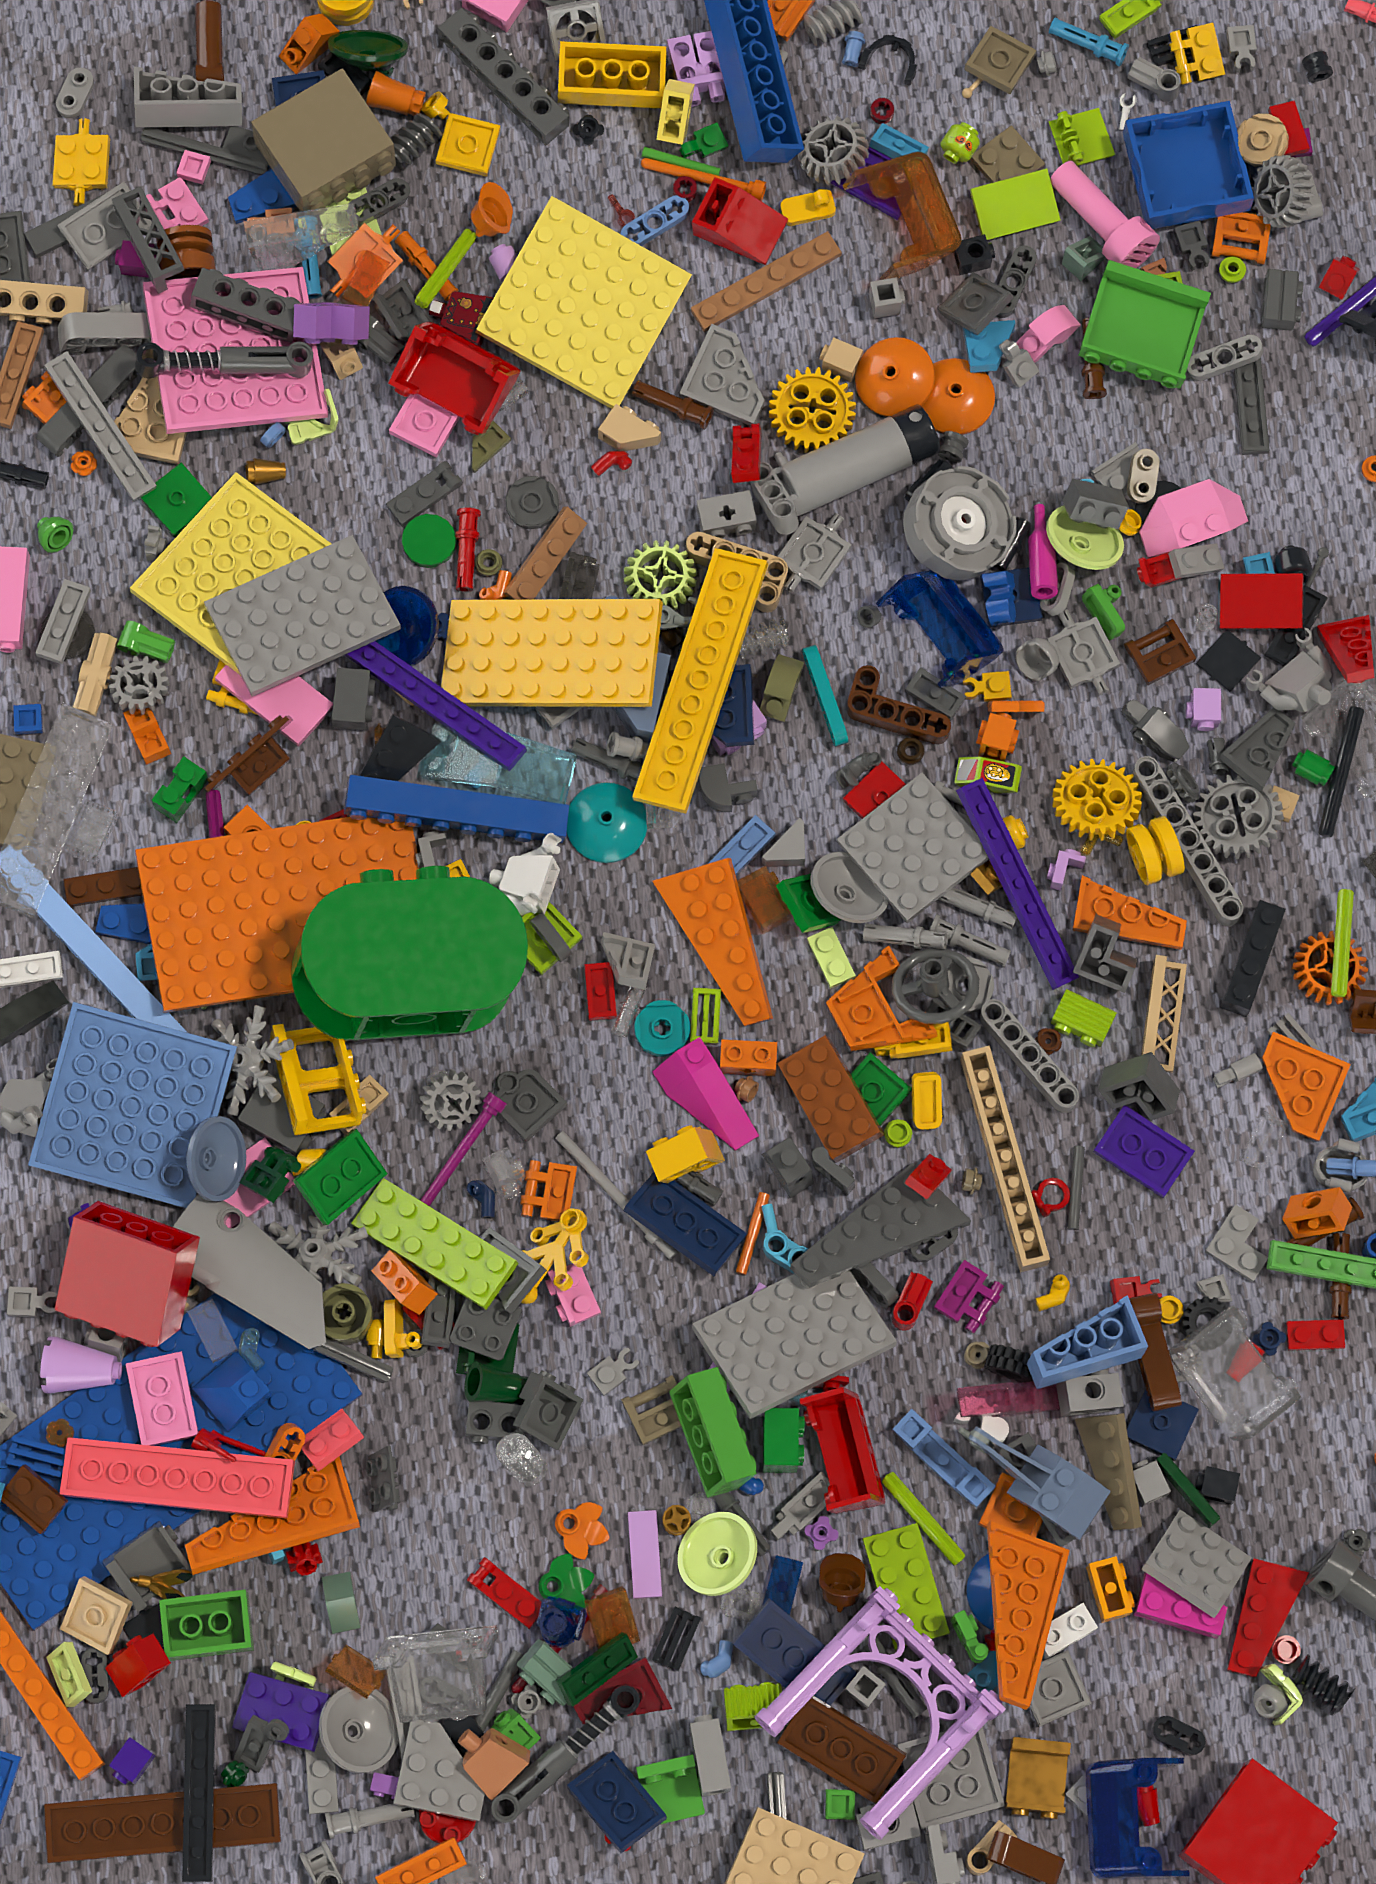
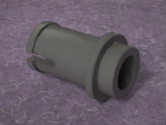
[1207,737,1229,774]

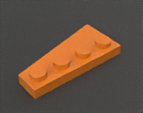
[1072,875,1187,950]

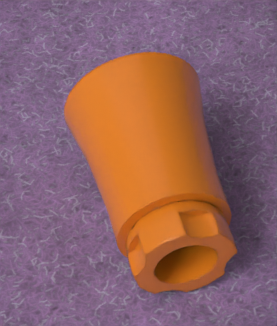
[366,71,426,116]

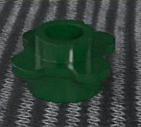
[221,1760,249,1788]

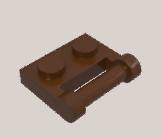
[1124,619,1196,685]

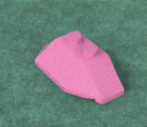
[1139,479,1248,557]

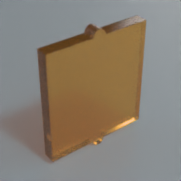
[325,1645,386,1699]

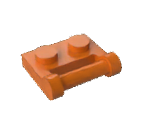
[1211,212,1271,265]

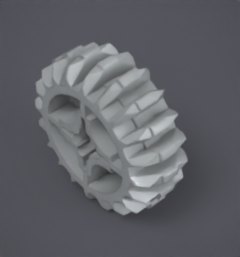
[797,115,869,186]
[1251,155,1315,228]

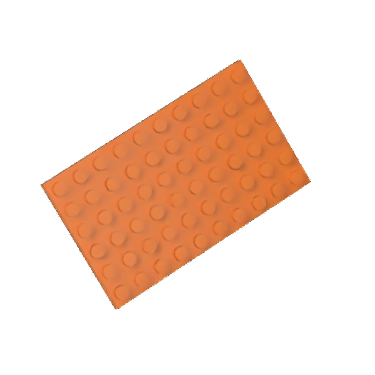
[135,817,419,1013]

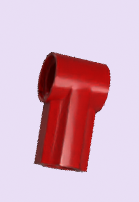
[891,1272,933,1331]

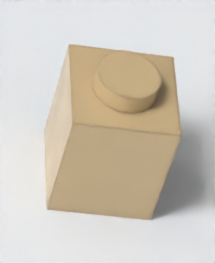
[819,338,863,382]

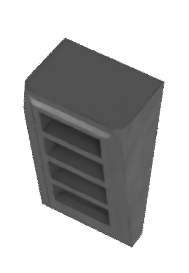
[925,998,982,1052]

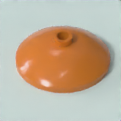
[855,337,935,417]
[922,358,995,435]

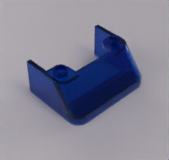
[876,570,1004,688]
[1086,1758,1190,1880]

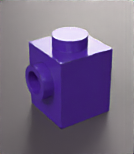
[109,1737,155,1785]

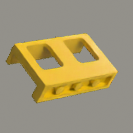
[270,1024,366,1135]

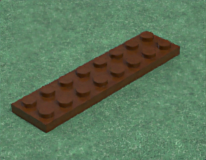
[44,1783,282,1864]

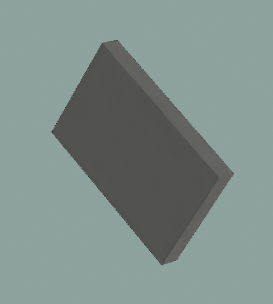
[0,211,31,283]

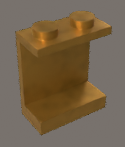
[1005,1737,1071,1820]

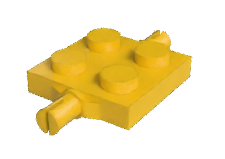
[53,118,110,206]

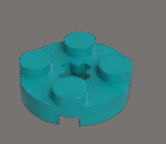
[635,1000,690,1057]

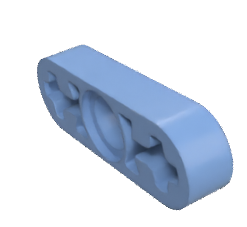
[621,195,689,246]

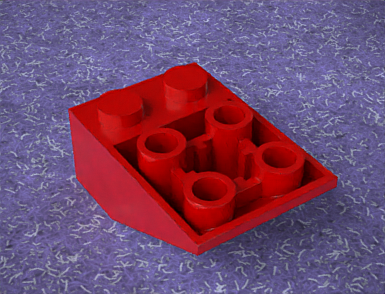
[692,177,788,265]

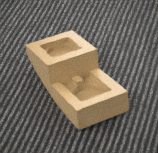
[328,1074,389,1135]

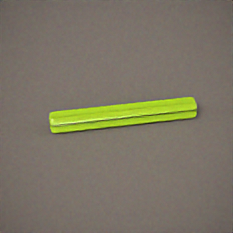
[415,229,477,309]
[1331,889,1354,997]
[882,1472,965,1565]

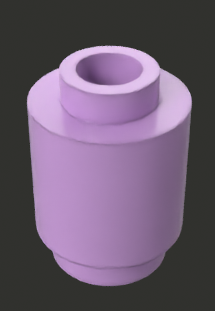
[489,244,517,282]

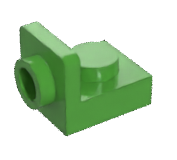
[491,1708,541,1750]

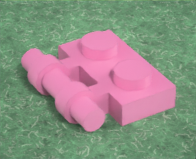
[145,177,209,230]

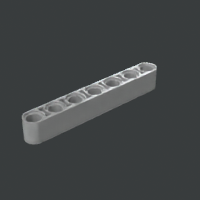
[1132,756,1243,926]

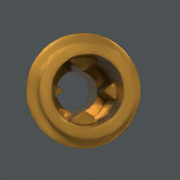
[246,458,286,485]

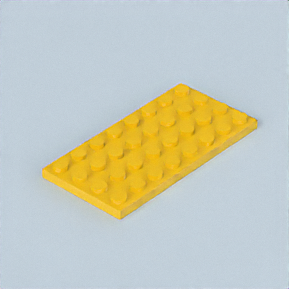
[441,599,663,707]

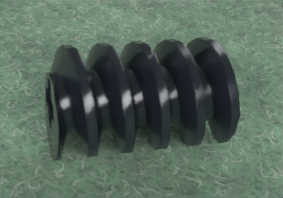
[1291,1654,1355,1716]

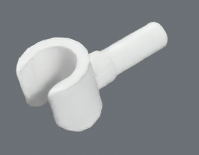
[1119,93,1137,130]

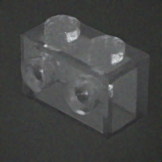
[482,1147,526,1200]

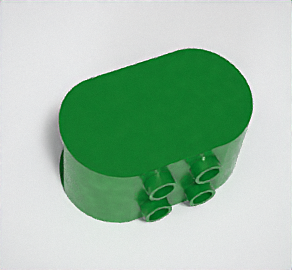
[291,866,528,1040]

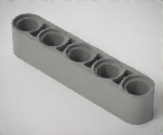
[979,999,1079,1113]

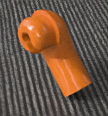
[479,570,512,600]

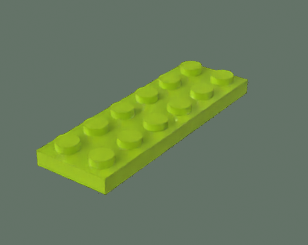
[351,1178,518,1310]

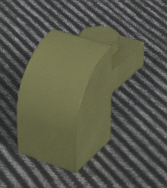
[760,654,805,722]

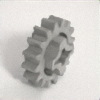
[109,656,170,715]
[420,1069,482,1131]

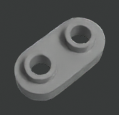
[56,68,94,118]
[1040,563,1075,616]

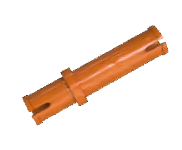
[394,231,459,301]

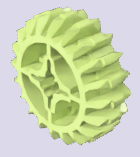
[624,540,697,610]

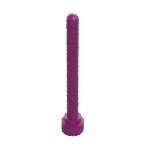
[420,1092,507,1206]

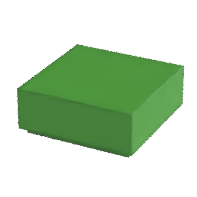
[825,1789,855,1820]

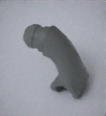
[836,752,882,789]

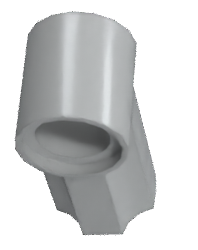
[1128,57,1181,102]

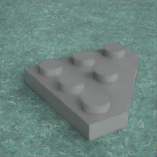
[679,324,764,426]
[393,1717,485,1822]

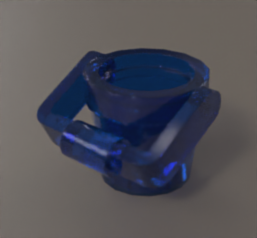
[536,1596,587,1648]

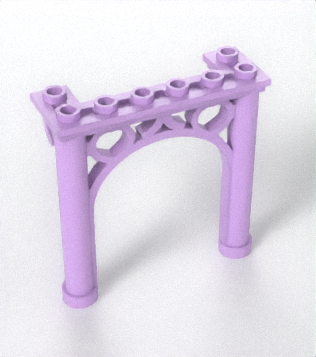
[755,1586,1006,1840]

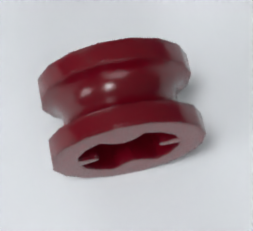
[870,98,894,124]
[673,176,697,202]

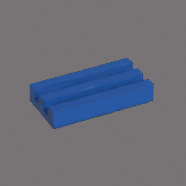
[5,1435,66,1479]

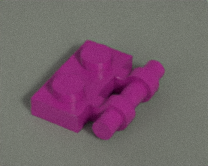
[934,1260,1004,1334]

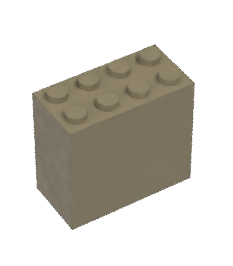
[251,68,396,216]

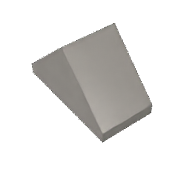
[761,818,805,867]

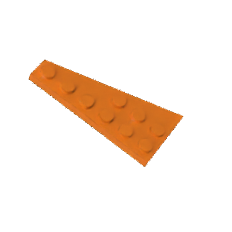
[652,858,773,1026]

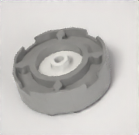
[903,466,1016,580]

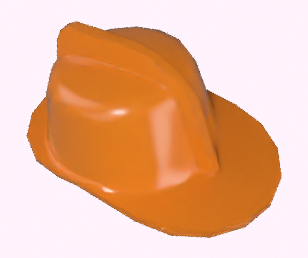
[470,182,513,237]

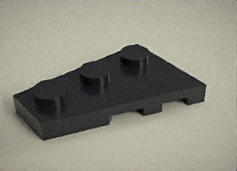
[358,714,441,781]

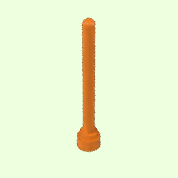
[641,158,767,201]

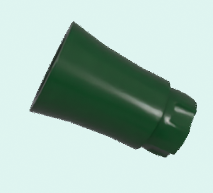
[464,1362,529,1404]

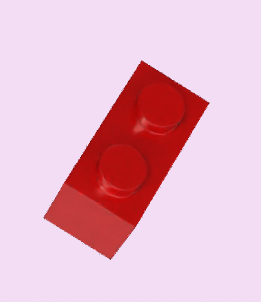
[105,1634,171,1697]

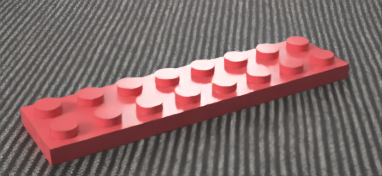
[60,1437,295,1518]

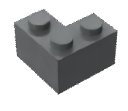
[1098,1052,1180,1120]

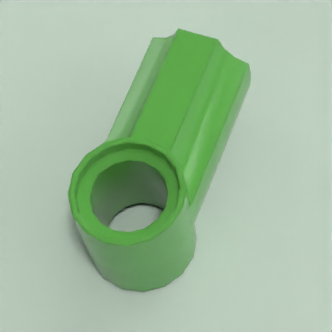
[116,620,175,663]

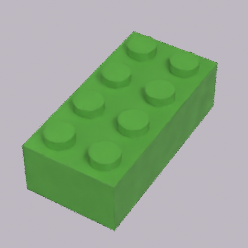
[669,1367,757,1498]

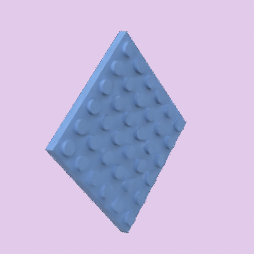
[28,1002,237,1208]

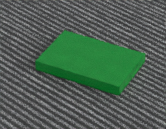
[292,1129,388,1225]

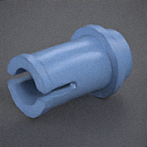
[842,31,866,67]

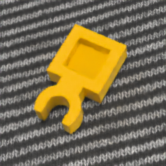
[963,671,1012,702]

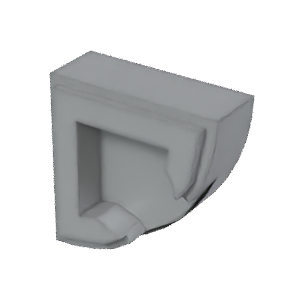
[1196,1274,1232,1303]

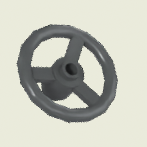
[891,948,980,1024]

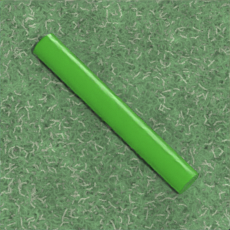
[642,147,721,176]

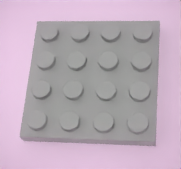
[837,772,989,924]

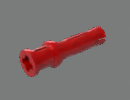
[455,508,481,591]

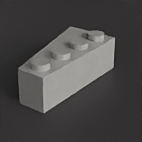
[134,67,242,127]

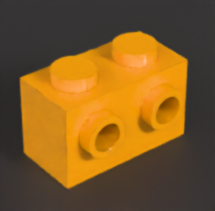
[1086,1556,1135,1623]

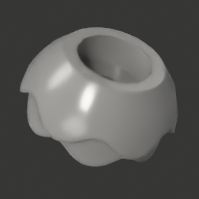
[1253,1684,1288,1719]

